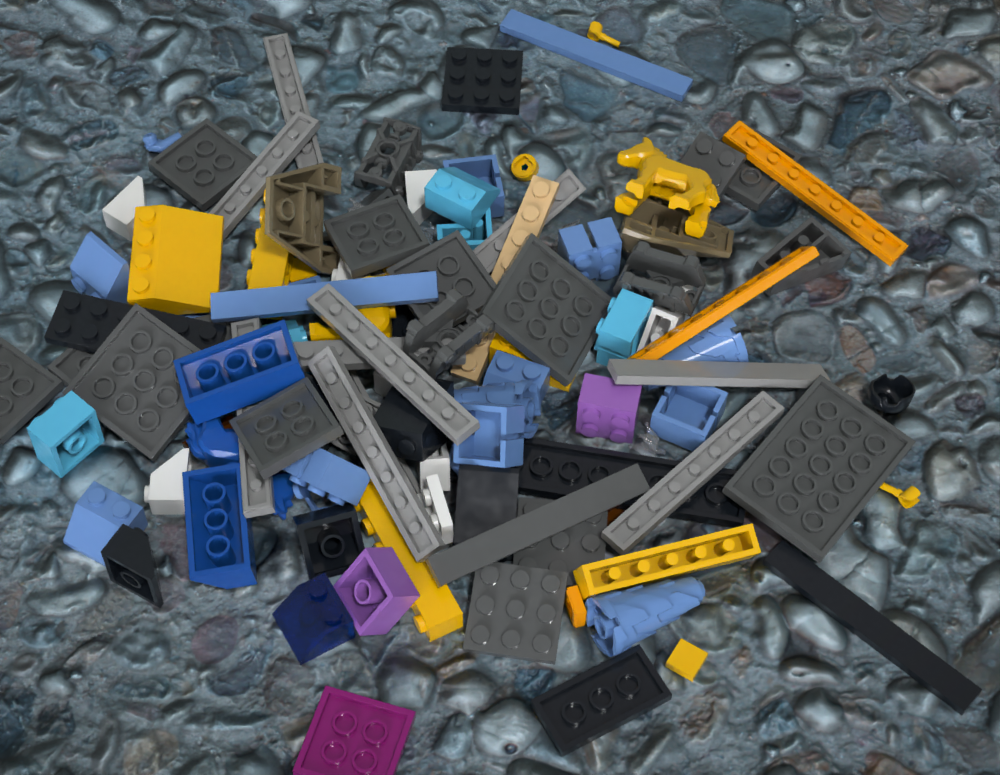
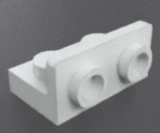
[417,474,454,545]

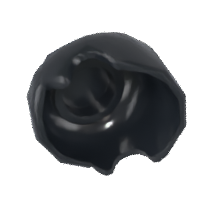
[867,374,916,414]

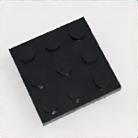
[442,47,523,115]

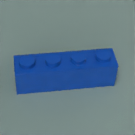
[173,320,306,425]
[182,462,258,589]

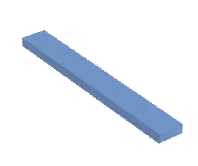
[500,9,693,102]
[210,271,439,323]

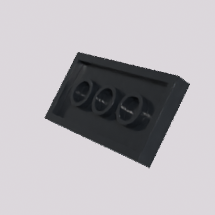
[530,644,672,757]

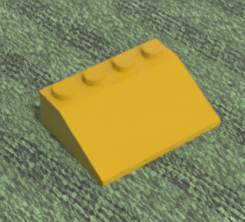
[127,205,224,315]

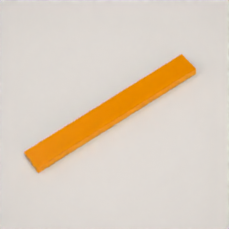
[722,120,909,267]
[627,246,819,360]

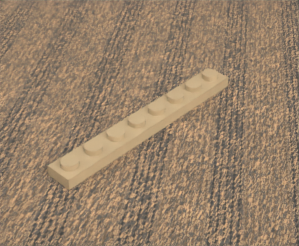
[450,175,560,385]

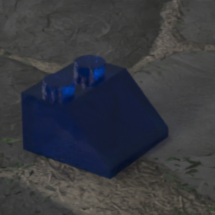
[272,573,356,665]

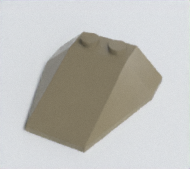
[265,163,342,275]
[619,196,734,258]

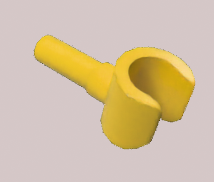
[587,21,621,48]
[880,482,921,508]

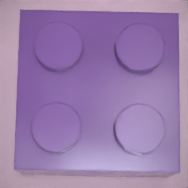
[575,373,642,444]
[333,547,420,636]

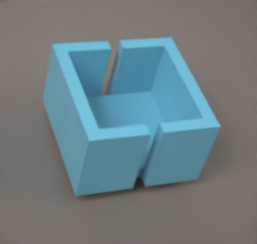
[594,288,654,366]

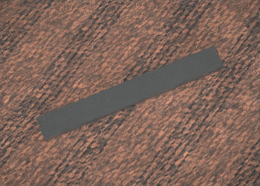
[425,463,650,588]

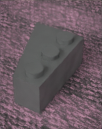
[749,216,852,296]

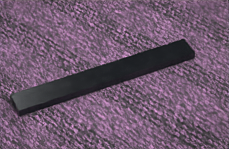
[763,540,982,715]

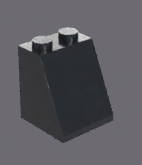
[374,378,454,462]
[453,464,519,563]

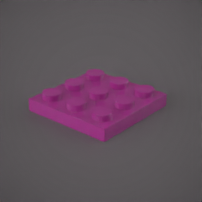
[292,685,416,775]

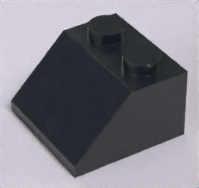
[292,502,365,582]
[101,524,164,608]

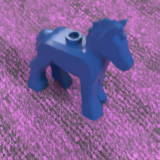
[185,398,295,520]

